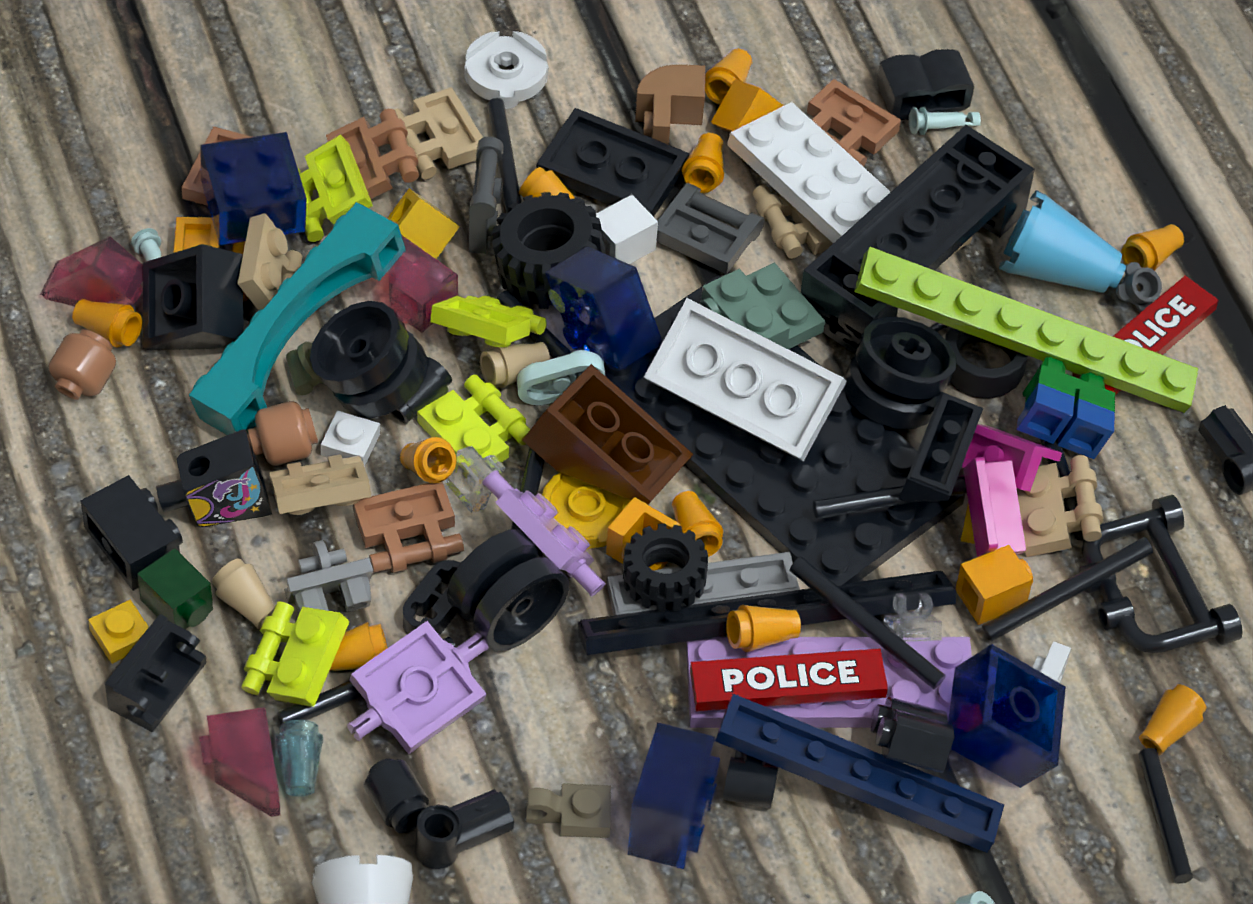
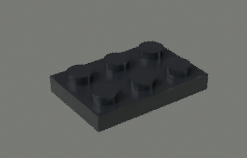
[536,108,689,217]

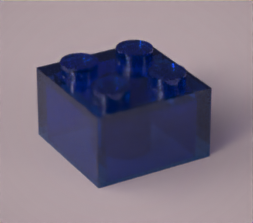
[201,132,307,245]
[545,246,663,370]
[948,644,1066,788]
[627,722,721,869]

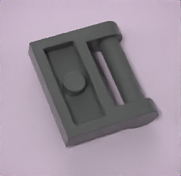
[469,136,503,254]
[657,183,765,274]

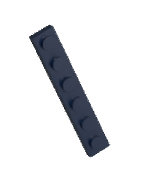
[715,694,1004,853]

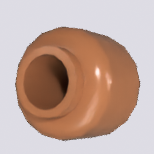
[49,329,116,400]
[248,401,318,466]

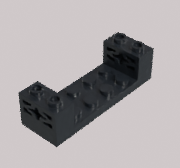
[801,124,1035,355]

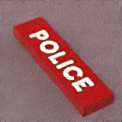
[1072,276,1219,395]
[690,648,888,711]

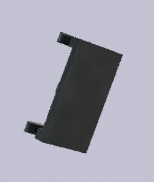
[105,614,207,733]

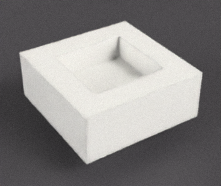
[321,411,380,466]
[1028,641,1071,710]

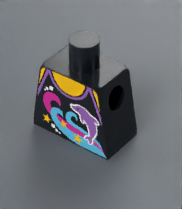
[156,429,272,527]

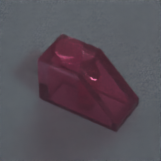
[388,235,458,333]
[40,236,143,307]
[199,707,281,817]

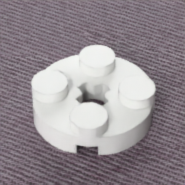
[464,31,548,109]

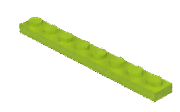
[854,247,1199,413]

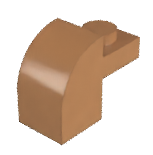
[635,64,705,145]

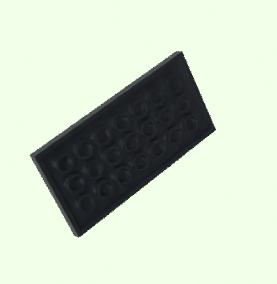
[599,276,966,586]

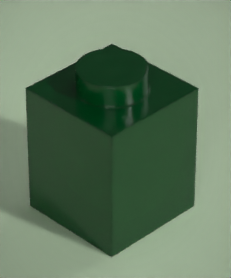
[137,548,213,629]

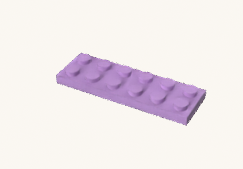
[686,637,978,728]

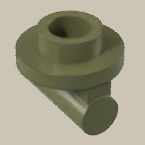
[286,342,323,395]

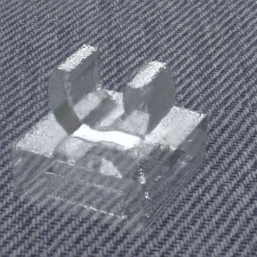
[445,446,506,513]
[884,593,942,641]

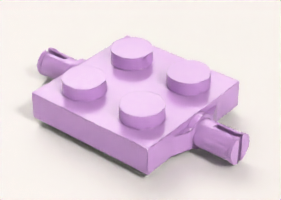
[482,470,606,597]
[347,621,488,754]

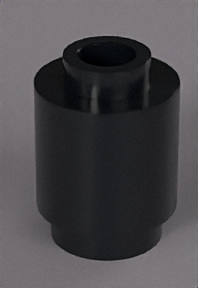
[364,758,429,834]

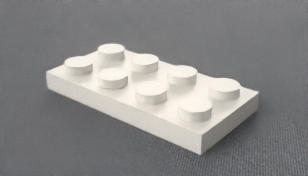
[727,102,890,243]
[644,298,847,461]

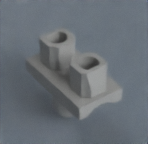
[284,540,373,613]

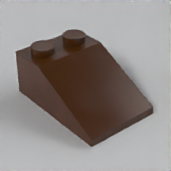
[522,364,693,505]

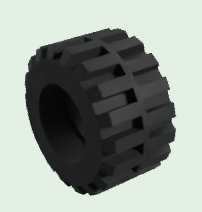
[492,192,607,309]

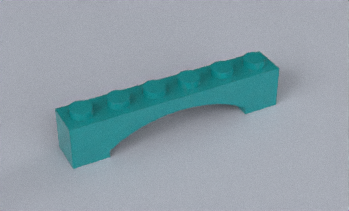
[189,202,406,435]

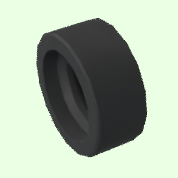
[945,327,1028,399]

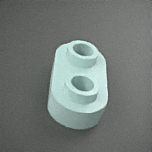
[517,350,605,405]

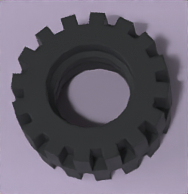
[623,524,708,612]

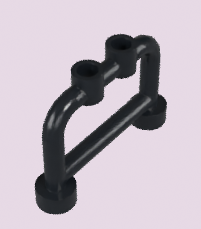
[1079,494,1242,653]

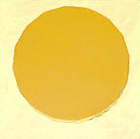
[542,472,631,549]

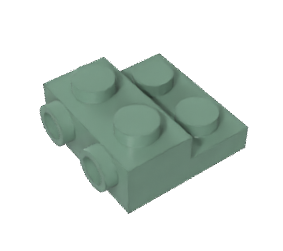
[699,262,825,349]

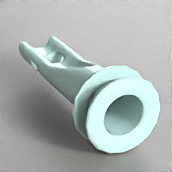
[909,107,981,135]
[131,228,162,261]

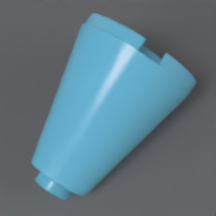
[999,190,1126,293]

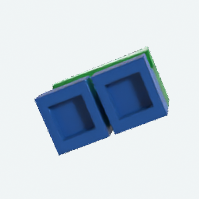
[1016,357,1115,459]

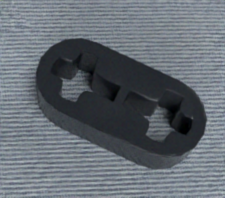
[403,560,461,635]

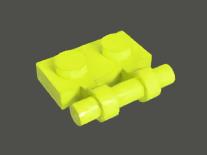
[284,135,373,242]
[430,295,547,347]
[417,374,531,480]
[241,601,350,707]

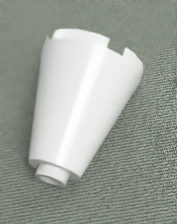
[312,855,413,904]

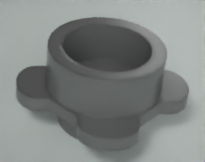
[1116,262,1162,313]

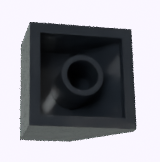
[143,244,244,350]

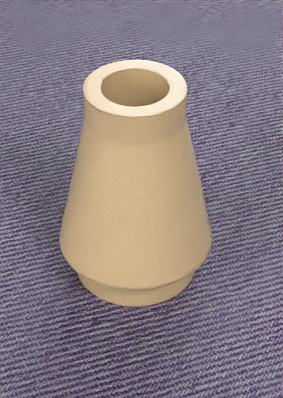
[480,342,550,388]
[212,559,275,629]

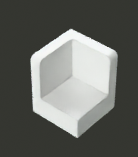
[596,195,658,271]

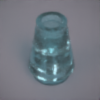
[275,720,324,796]

